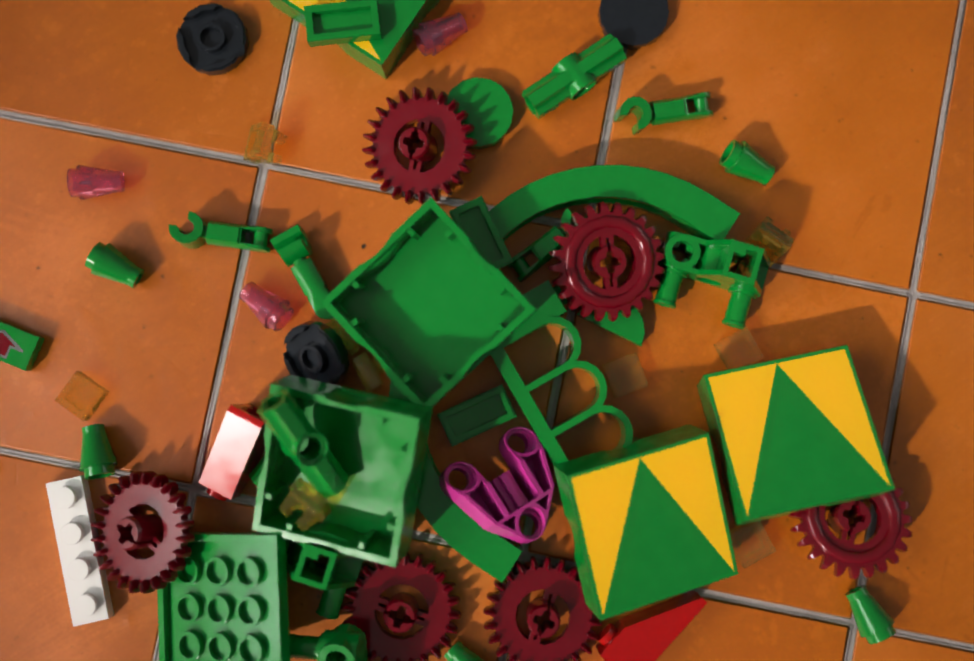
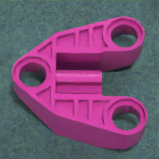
[439,427,554,544]

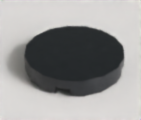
[598,0,669,50]
[176,3,249,76]
[283,321,349,386]

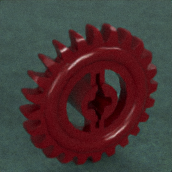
[362,87,477,205]
[548,202,665,322]
[90,471,195,594]
[788,476,913,579]
[341,552,461,661]
[483,556,603,661]

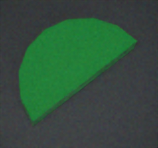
[576,306,645,347]

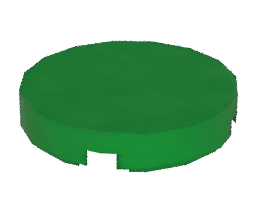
[447,77,513,150]

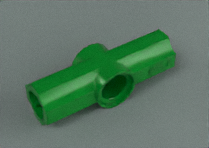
[522,34,627,119]
[257,389,349,499]

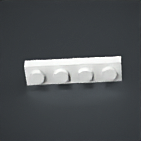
[46,475,114,627]

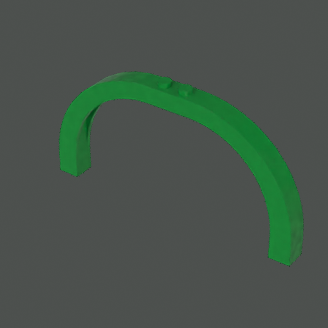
[389,165,740,582]

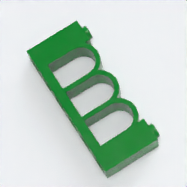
[490,280,640,465]

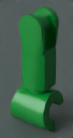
[614,92,714,135]
[508,208,586,282]
[169,211,273,253]
[269,224,334,319]

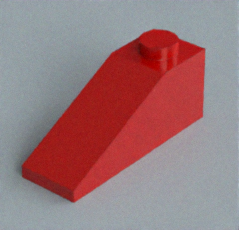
[595,590,708,661]

